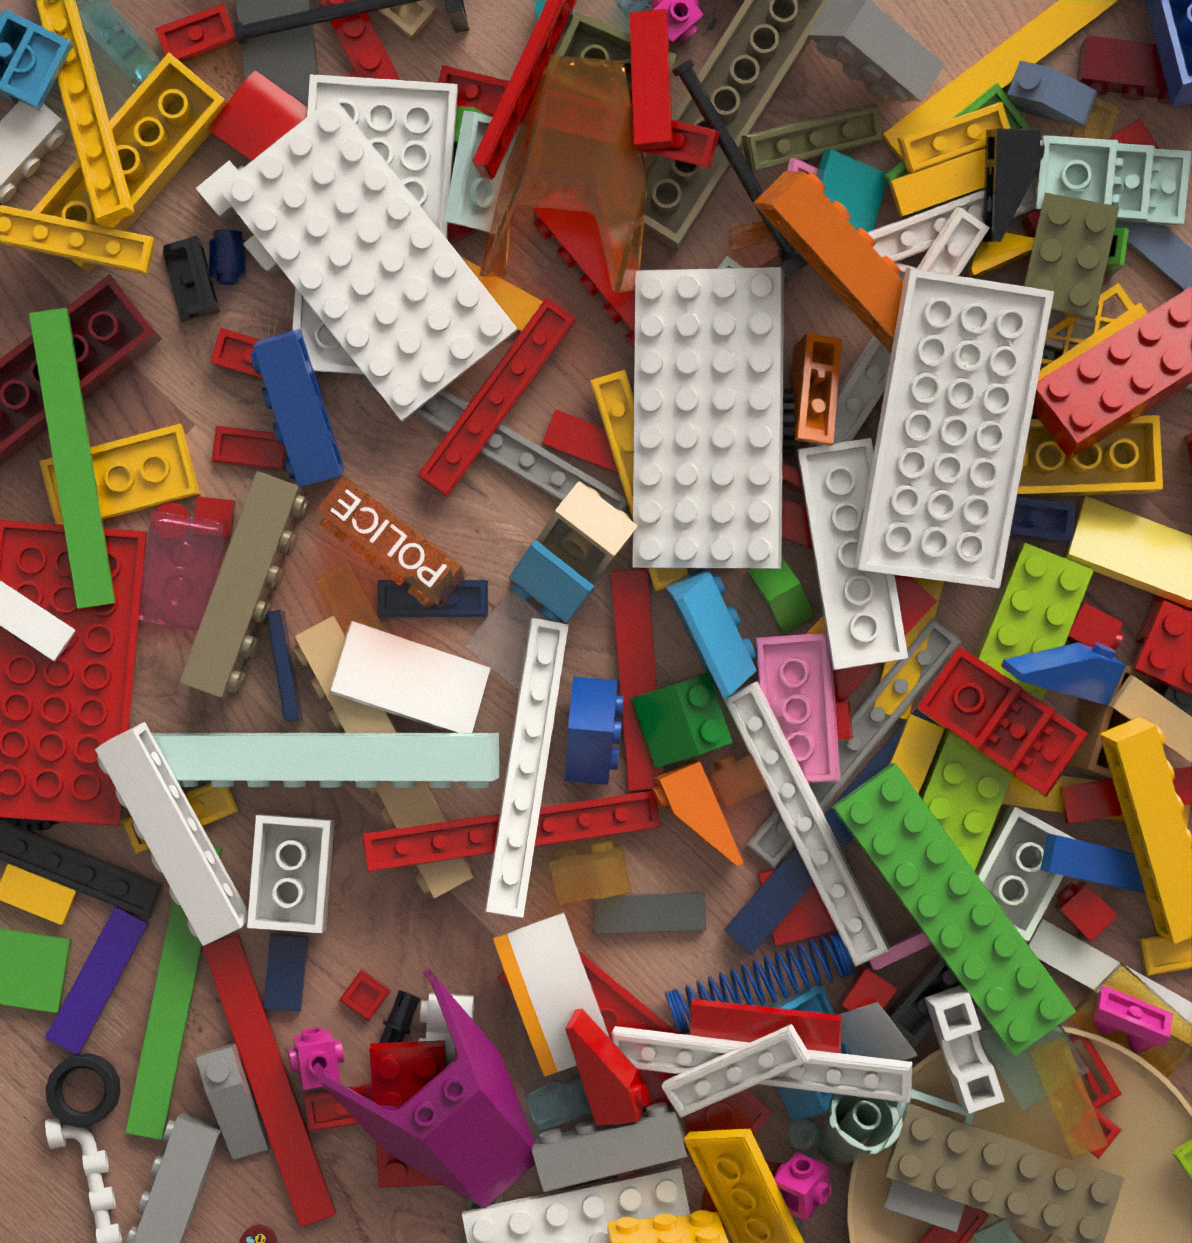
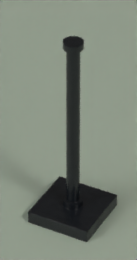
[234,0,470,45]
[672,59,808,279]

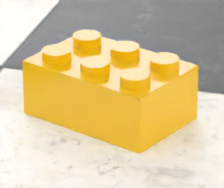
[607,1210,728,1243]

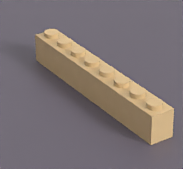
[293,615,475,898]

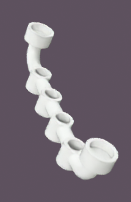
[45,1118,122,1243]

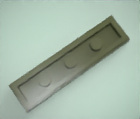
[742,104,883,172]

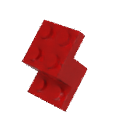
[1132,595,1192,697]

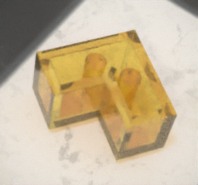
[549,839,632,906]

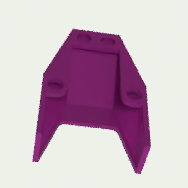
[313,968,535,1208]

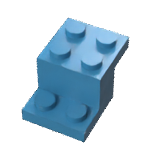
[0,9,73,111]

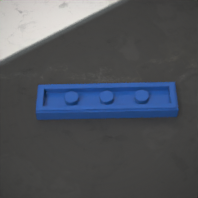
[1040,833,1145,893]

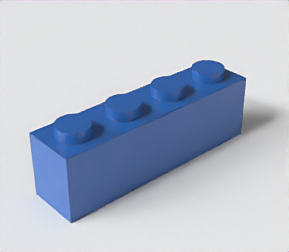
[250,329,345,487]

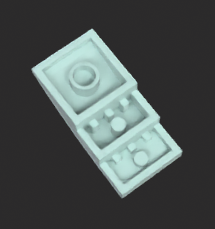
[1036,135,1191,227]

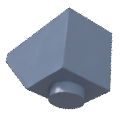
[1007,60,1097,127]

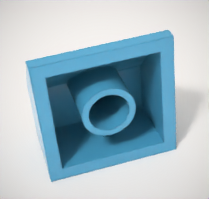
[509,540,594,624]

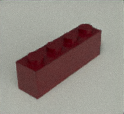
[1077,35,1171,105]

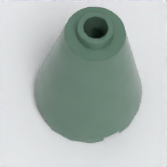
[819,1094,903,1165]

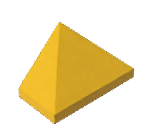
[966,232,1035,279]

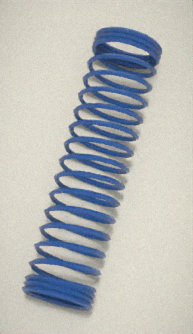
[665,930,855,1035]

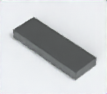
[594,892,706,934]

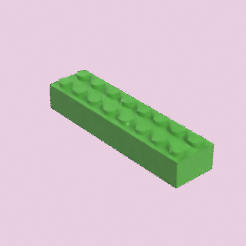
[831,763,1077,1056]

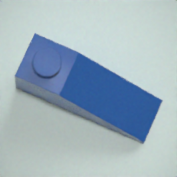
[1001,642,1126,706]

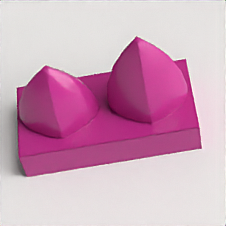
[1093,985,1173,1054]

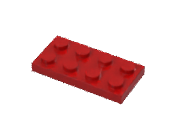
[369,1040,447,1188]

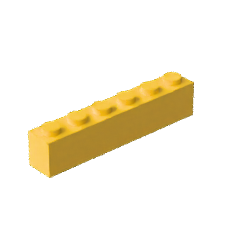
[1100,717,1192,944]

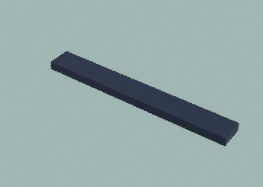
[723,708,945,954]

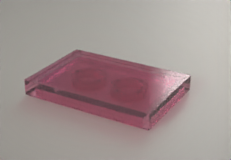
[139,510,227,631]

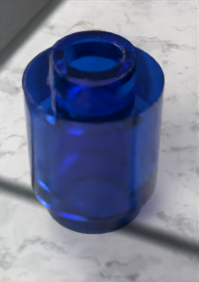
[209,229,246,285]

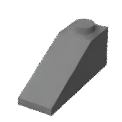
[196,1042,269,1160]

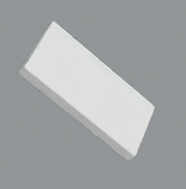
[329,621,490,733]

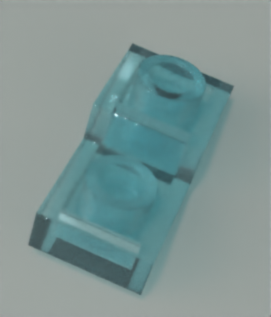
[525,1074,592,1130]

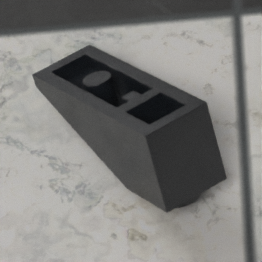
[983,129,1045,242]

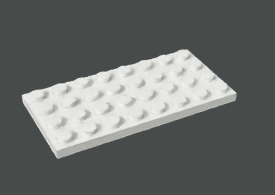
[292,74,458,375]
[218,96,518,422]
[633,267,784,569]
[854,268,1054,588]

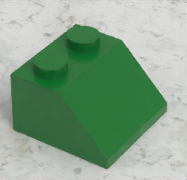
[630,672,733,768]

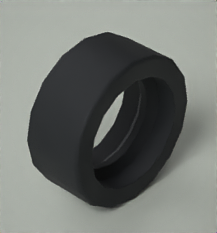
[45,1053,121,1127]

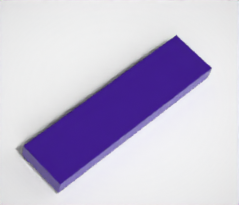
[45,906,150,1055]

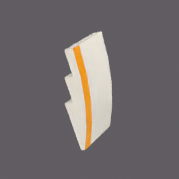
[493,912,610,1077]

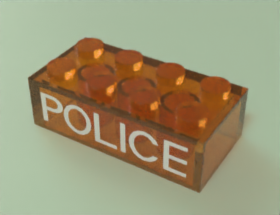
[316,476,468,609]

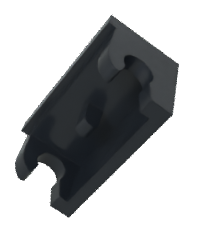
[162,235,221,322]

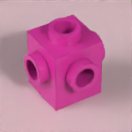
[650,0,704,46]
[288,1027,344,1090]
[774,1152,832,1221]

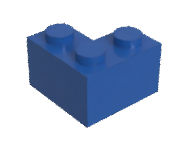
[564,676,623,785]

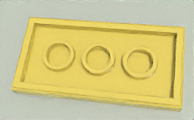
[1065,496,1192,608]

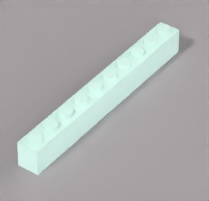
[151,733,499,788]

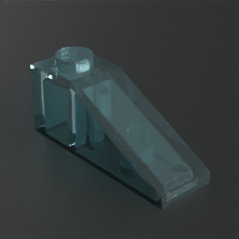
[76,0,161,89]

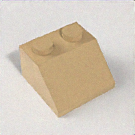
[536,481,638,585]

